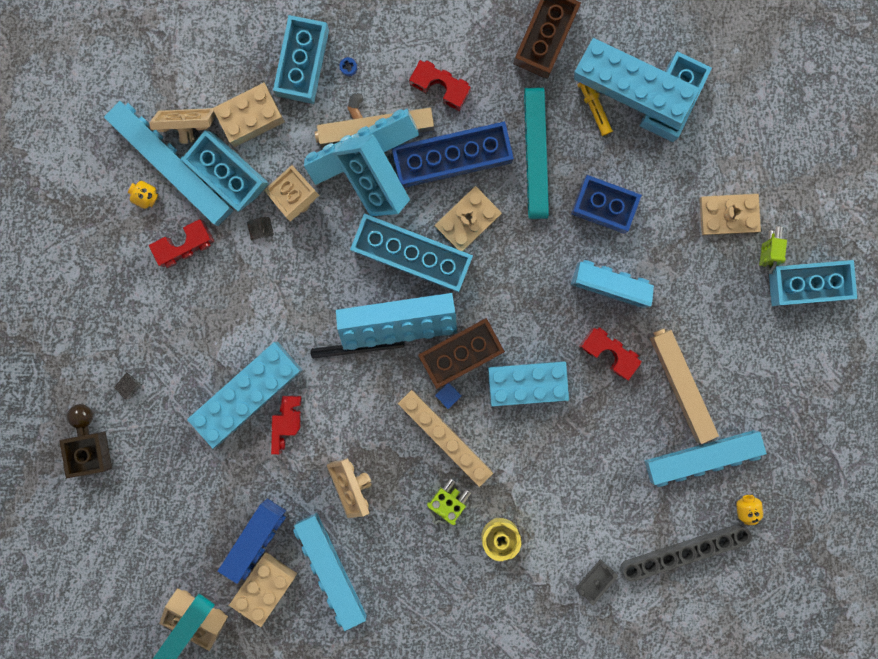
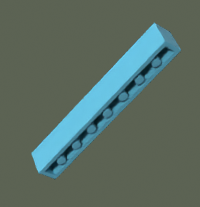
[104,101,234,226]

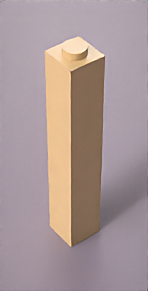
[315,107,434,148]
[650,328,719,444]

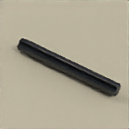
[310,341,405,359]

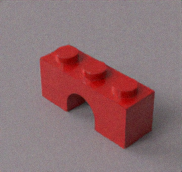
[409,60,471,112]
[148,219,215,268]
[579,327,642,381]

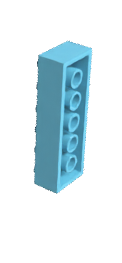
[574,38,700,130]
[350,214,473,293]
[336,293,458,350]
[187,342,303,449]

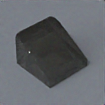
[247,217,274,241]
[114,372,142,400]

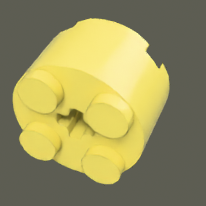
[481,518,521,561]

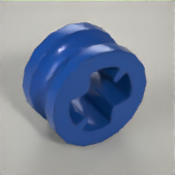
[339,57,357,76]

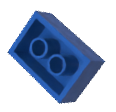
[571,175,642,234]

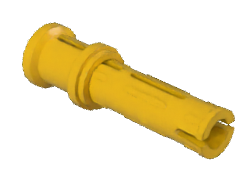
[577,83,613,136]

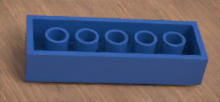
[392,121,514,188]

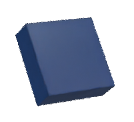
[435,383,462,409]

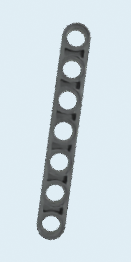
[620,525,752,581]

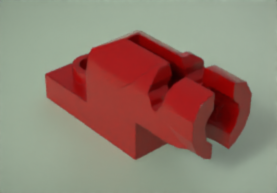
[271,396,301,455]

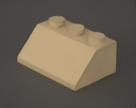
[159,588,228,651]

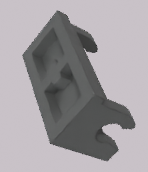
[576,559,619,605]

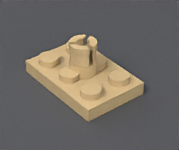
[149,108,216,144]
[264,165,319,221]
[434,186,502,251]
[700,194,761,235]
[327,459,371,518]

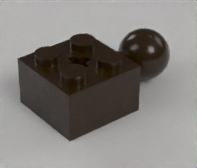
[59,404,112,479]

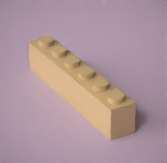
[398,389,493,487]

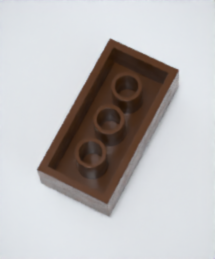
[513,0,581,80]
[418,318,505,389]

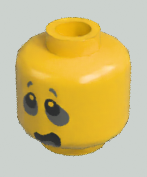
[128,180,159,209]
[736,495,763,525]

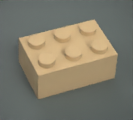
[213,83,285,147]
[229,552,297,627]

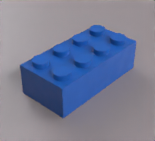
[217,498,286,584]

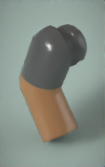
[347,93,363,119]

